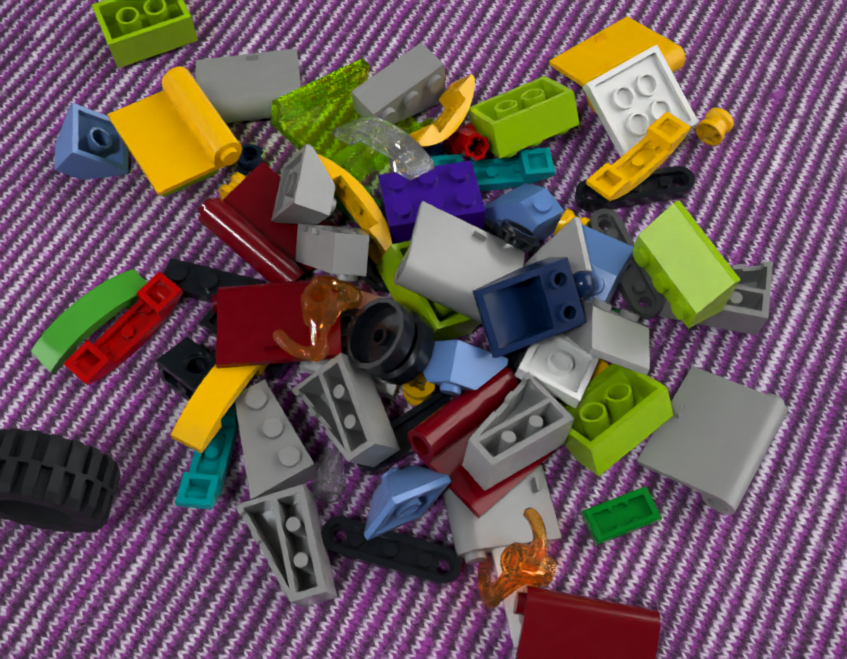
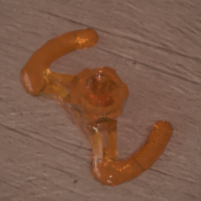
[273,275,363,362]
[478,507,556,609]

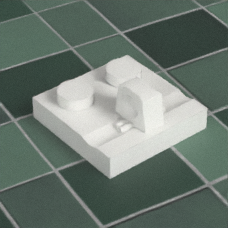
[515,333,600,408]

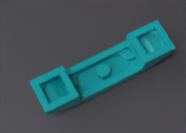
[431,147,555,191]
[175,401,238,510]

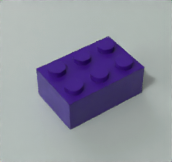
[378,161,485,244]

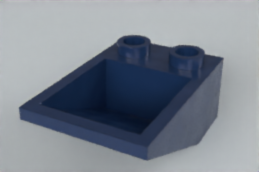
[472,257,596,358]

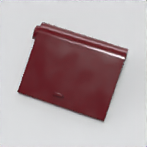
[198,161,337,283]
[212,278,342,368]
[407,367,562,519]
[513,585,661,659]

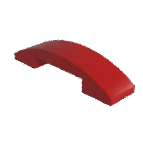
[63,271,183,386]

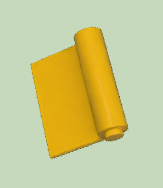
[549,16,685,114]
[107,66,242,196]

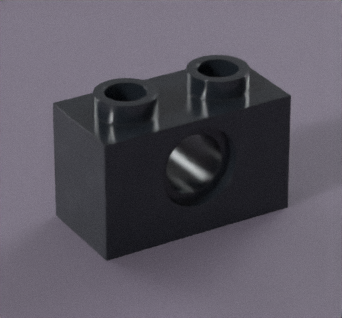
[156,337,216,401]

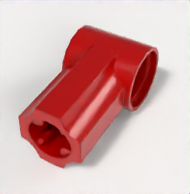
[443,123,490,161]

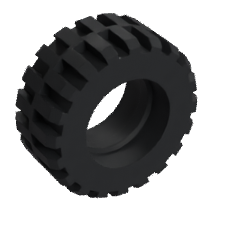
[0,428,121,533]

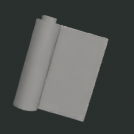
[195,48,310,123]
[393,201,525,324]
[637,366,788,515]
[443,464,562,564]

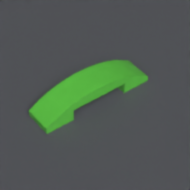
[31,269,147,375]

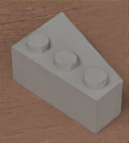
[351,42,446,132]
[295,223,369,281]
[659,261,773,335]
[291,353,400,467]
[462,371,574,491]
[235,379,318,500]
[234,484,337,608]

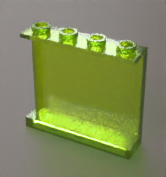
[270,58,434,182]

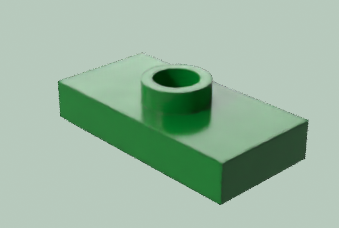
[581,486,662,546]

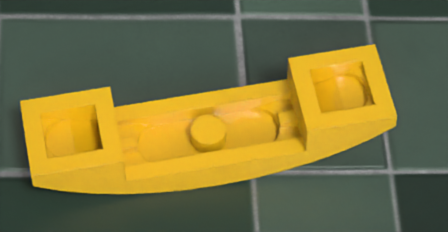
[397,74,475,155]
[586,111,691,201]
[317,154,392,265]
[171,364,268,454]

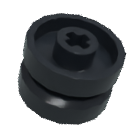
[346,297,435,385]

